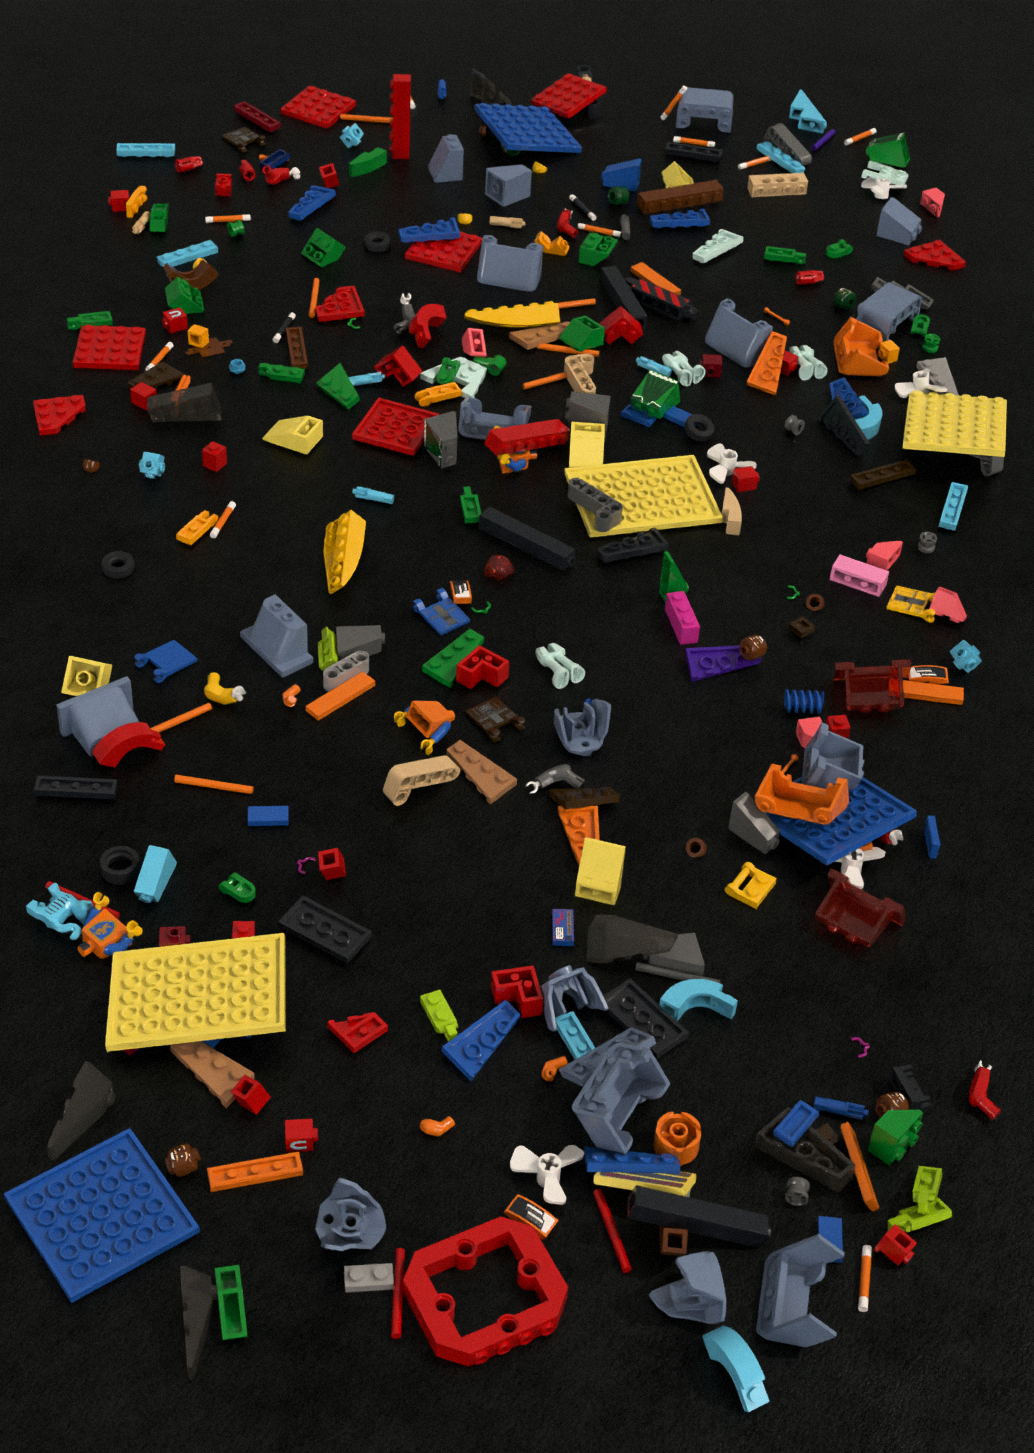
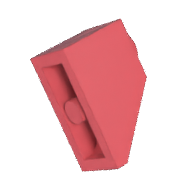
[462,328,487,357]
[866,541,903,571]

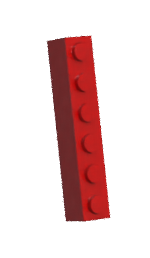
[390,74,411,159]
[484,419,571,456]

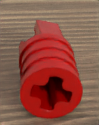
[175,156,203,173]
[239,160,256,181]
[795,270,824,285]

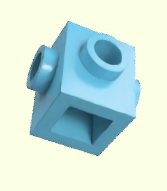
[339,123,364,148]
[139,452,165,479]
[949,640,982,673]

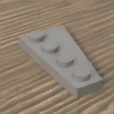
[916,357,959,396]

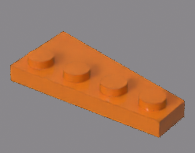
[746,331,787,396]
[558,806,600,866]

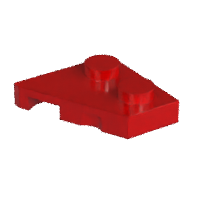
[327,1012,388,1053]

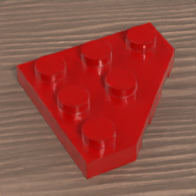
[903,240,966,270]
[315,286,365,322]
[33,395,86,436]

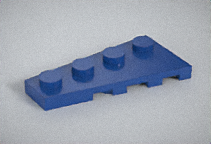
[288,185,336,220]
[650,209,710,228]
[399,217,460,243]
[829,378,869,419]
[441,1000,521,1081]
[584,1147,680,1174]

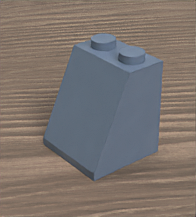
[428,134,464,183]
[485,165,532,207]
[877,197,922,245]

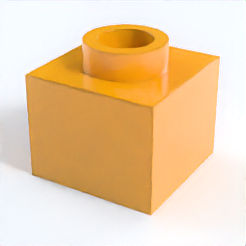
[188,324,209,348]
[878,340,900,364]

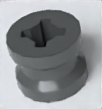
[784,415,805,435]
[918,532,937,553]
[785,1177,810,1206]

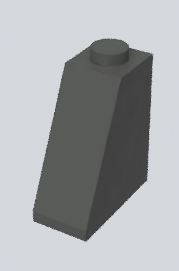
[336,625,385,661]
[728,792,780,854]
[641,933,705,976]

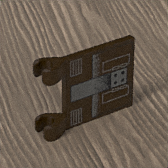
[222,127,266,153]
[465,697,525,743]

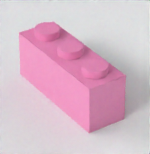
[830,555,889,597]

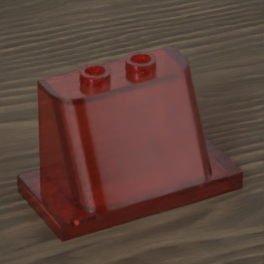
[833,660,911,713]
[815,868,906,947]

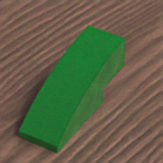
[349,147,387,177]
[150,204,169,232]
[215,1265,248,1341]

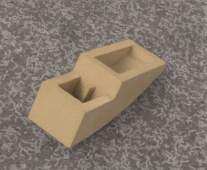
[722,488,742,536]

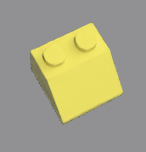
[662,161,694,188]
[61,656,112,696]

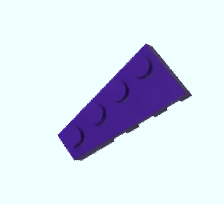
[685,645,761,682]

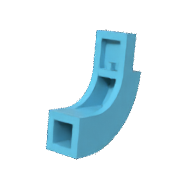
[855,396,882,440]
[659,979,738,1021]
[702,1326,770,1412]

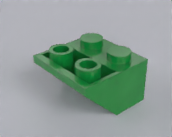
[301,228,346,267]
[579,233,618,266]
[165,276,204,314]
[559,316,605,352]
[868,1110,923,1166]

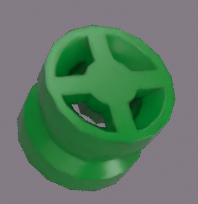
[227,220,244,238]
[923,334,940,353]

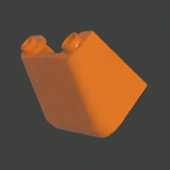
[833,317,889,377]
[755,764,849,825]

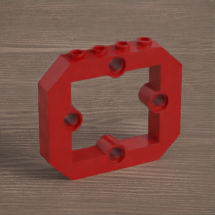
[403,1217,568,1366]

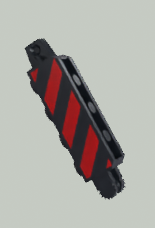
[625,277,699,320]

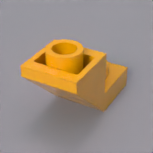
[534,231,570,256]

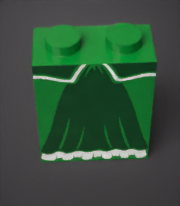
[866,133,910,167]
[631,370,681,419]

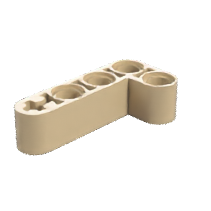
[564,354,596,394]
[383,755,460,806]

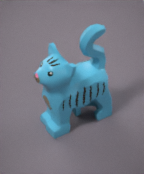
[26,883,93,940]

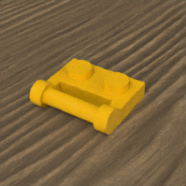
[725,862,777,909]

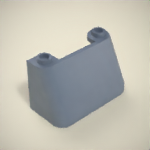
[477,235,543,292]
[705,298,773,367]
[458,397,531,440]

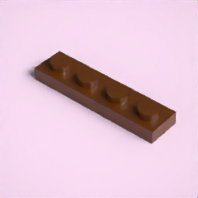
[286,327,308,369]

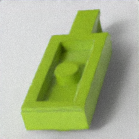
[318,627,338,671]
[420,990,458,1042]
[913,1166,942,1214]
[888,1198,952,1232]

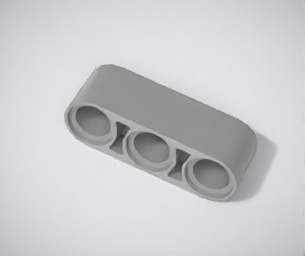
[323,651,369,692]

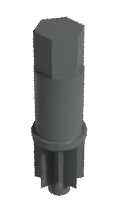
[620,215,630,240]

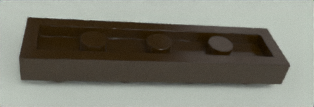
[850,459,916,490]

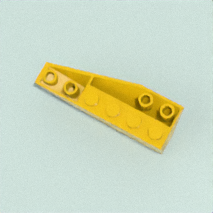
[464,301,560,328]
[323,510,366,594]

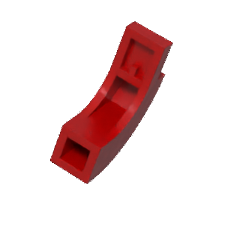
[409,304,446,348]
[92,722,165,767]

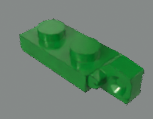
[764,246,806,264]
[67,311,113,330]
[259,363,305,383]
[460,486,481,523]

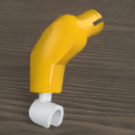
[204,673,246,705]

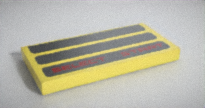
[594,1172,696,1196]

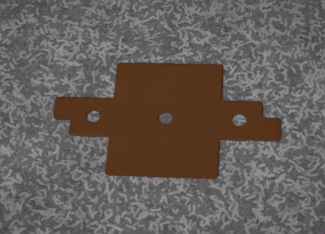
[186,337,233,357]

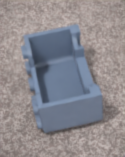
[676,87,733,133]
[856,282,922,342]
[572,1043,670,1154]

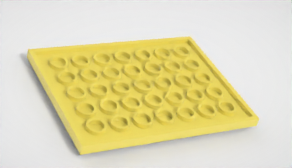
[903,391,1007,457]
[564,455,723,537]
[105,933,286,1052]

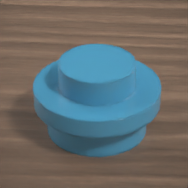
[229,359,245,374]

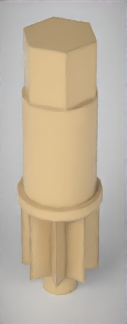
[132,211,151,234]
[490,216,525,228]

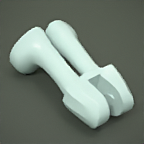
[789,345,827,381]
[662,351,706,386]
[535,643,585,689]

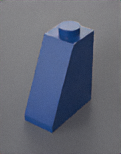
[601,159,642,191]

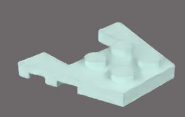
[861,160,909,185]
[420,357,487,398]

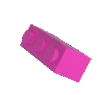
[665,591,700,645]

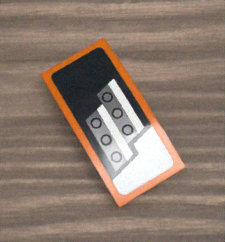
[450,580,472,604]
[908,665,949,685]
[504,1194,558,1240]

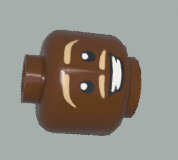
[739,635,767,661]
[876,1091,910,1118]
[165,1143,201,1178]

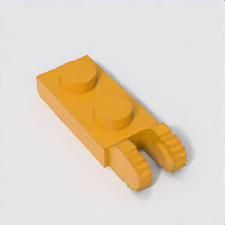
[126,186,147,218]
[414,382,462,407]
[176,510,219,545]

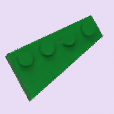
[422,629,484,688]

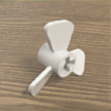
[861,177,907,199]
[895,369,947,398]
[707,444,757,484]
[834,847,885,889]
[510,1145,584,1205]

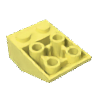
[263,416,323,455]
[569,422,605,468]
[575,837,626,906]

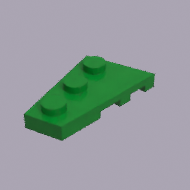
[317,363,360,410]

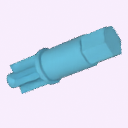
[636,356,672,377]
[348,372,385,386]
[352,486,394,504]

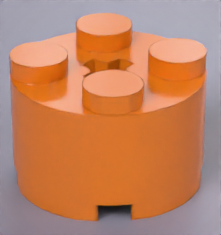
[653,1112,701,1167]

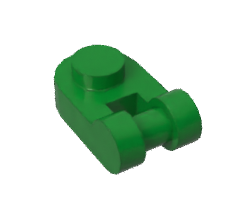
[826,239,853,258]
[910,314,930,337]
[436,357,461,385]
[218,872,256,903]

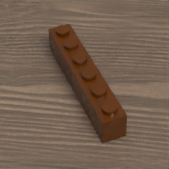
[637,180,724,214]

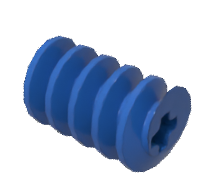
[784,689,824,714]

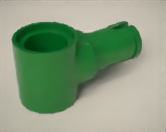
[473,355,506,376]

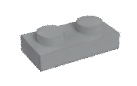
[344,1263,394,1292]

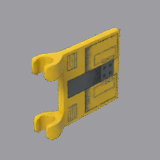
[887,586,936,623]

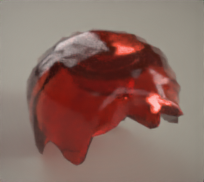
[484,555,515,581]

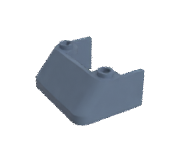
[756,1234,844,1347]

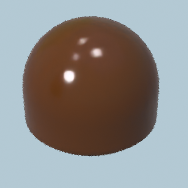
[82,459,100,472]
[806,594,824,611]
[686,838,707,858]

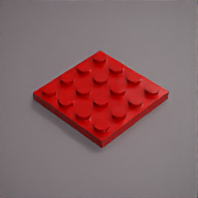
[530,73,607,119]
[280,86,356,129]
[405,224,483,273]
[73,325,146,370]
[352,398,439,456]

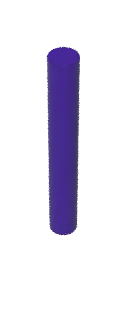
[812,129,835,151]

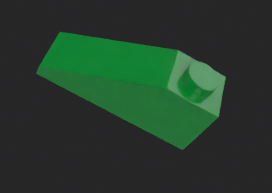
[659,551,688,603]

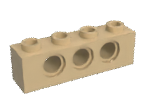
[747,173,808,197]

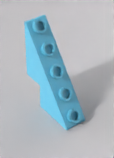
[789,89,827,134]

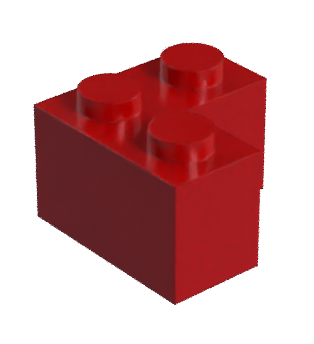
[599,306,643,345]
[374,345,422,386]
[456,645,509,689]
[490,965,543,1018]

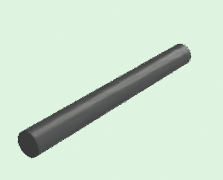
[635,962,720,983]

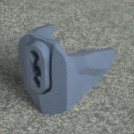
[554,699,611,756]
[540,965,609,1031]
[315,1178,386,1251]
[649,1251,726,1324]

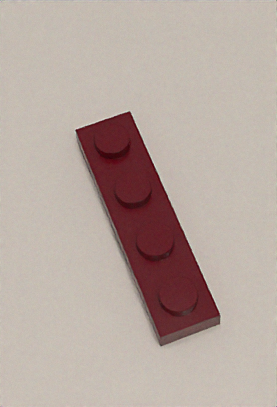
[234,101,281,132]

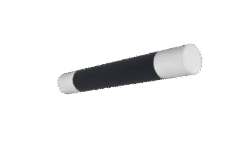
[569,194,596,221]
[273,313,296,343]

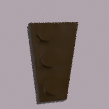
[127,362,185,389]
[549,787,620,810]

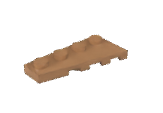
[509,321,570,350]
[447,740,517,804]
[170,1041,254,1108]

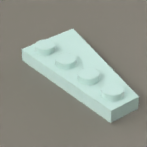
[693,229,743,263]

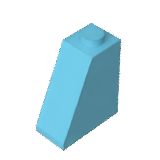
[134,845,177,903]

